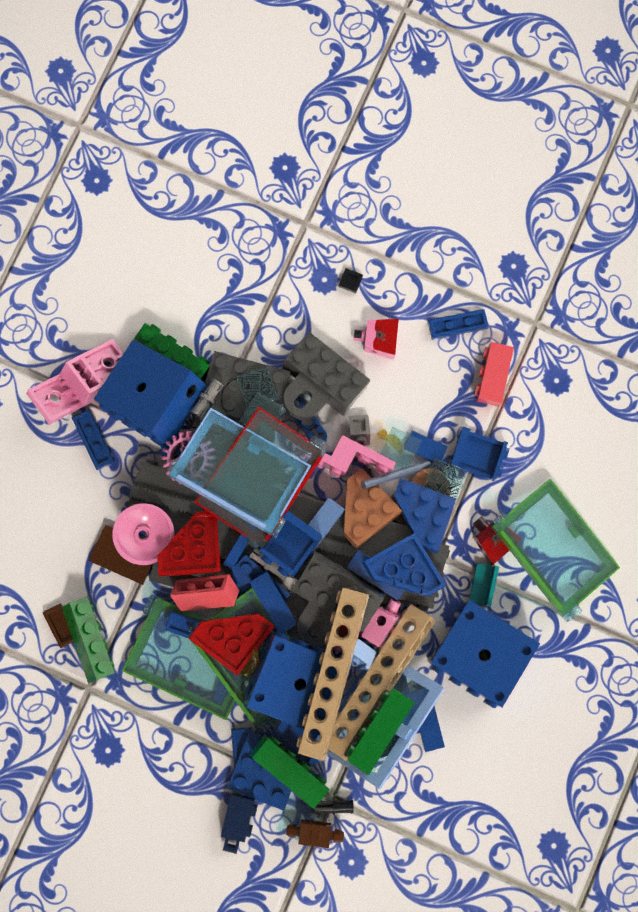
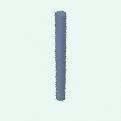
[361,460,431,489]

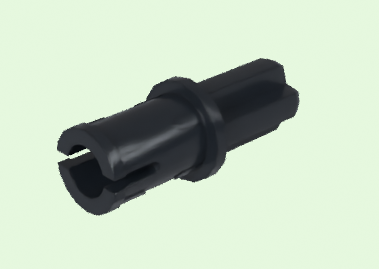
[313,798,354,815]

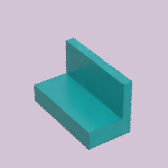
[469,563,499,607]

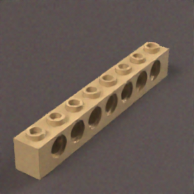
[297,588,369,761]
[328,604,435,762]

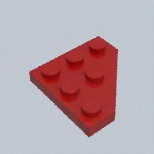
[157,511,221,577]
[188,613,275,676]

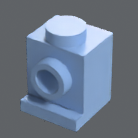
[342,639,377,672]

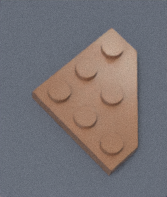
[343,468,402,549]

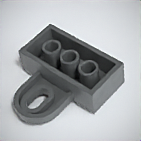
[282,332,371,420]
[292,551,385,647]

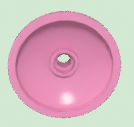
[112,503,174,565]

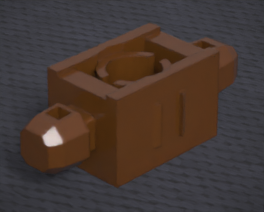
[286,819,344,848]

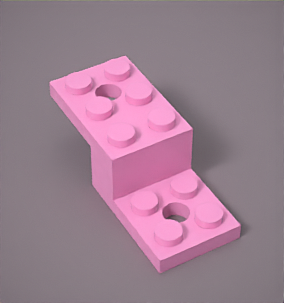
[26,339,123,425]
[292,435,396,478]

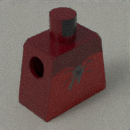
[473,516,522,565]

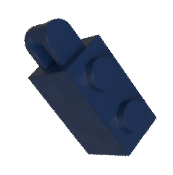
[220,793,258,854]

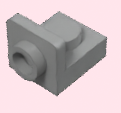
[349,415,370,446]
[286,595,308,622]

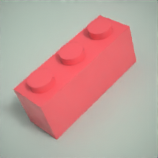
[474,342,514,407]
[170,574,239,611]

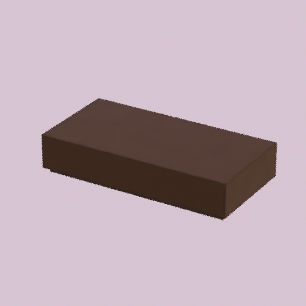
[43,603,73,648]

